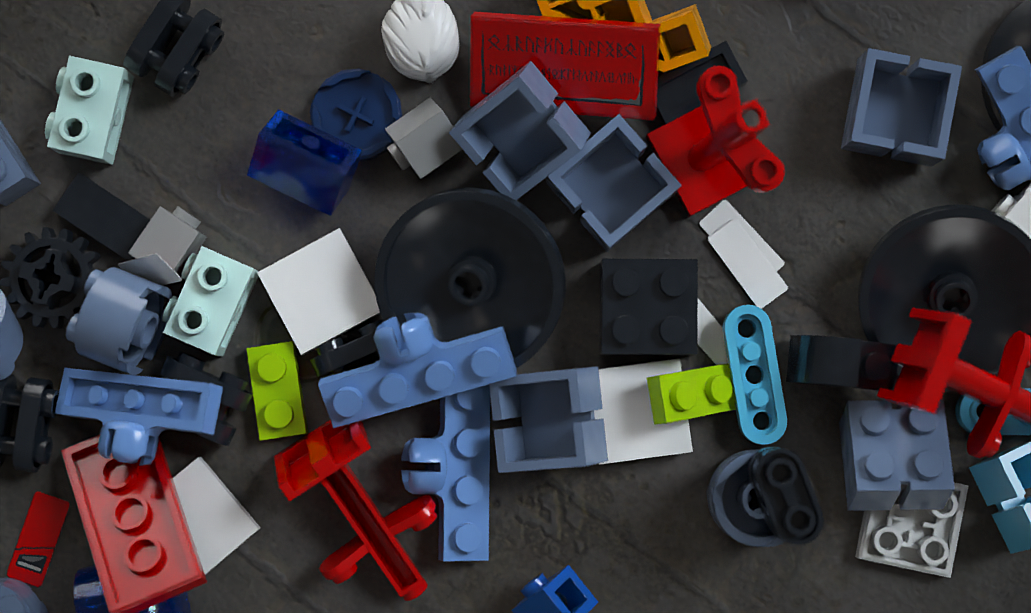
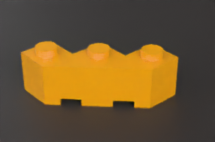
[536,0,711,72]

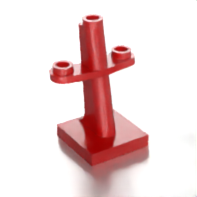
[646,66,785,217]
[877,308,1031,459]
[274,420,437,601]

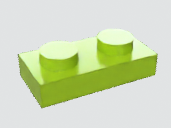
[246,341,308,441]
[646,363,736,425]

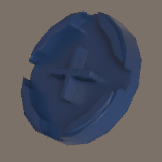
[310,68,403,162]

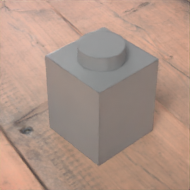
[385,97,462,179]
[128,206,207,276]

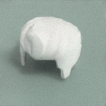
[381,0,460,83]

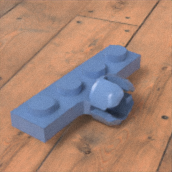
[975,46,1031,190]
[318,312,517,428]
[55,368,223,465]
[401,384,490,561]

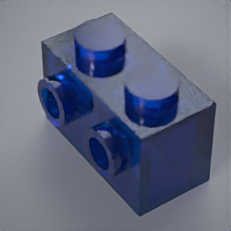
[247,109,362,216]

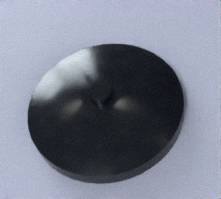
[374,188,566,368]
[858,204,1031,392]

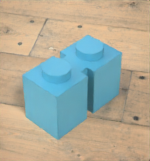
[969,441,1031,554]

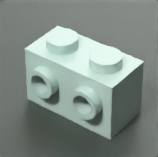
[45,56,134,165]
[162,246,259,356]

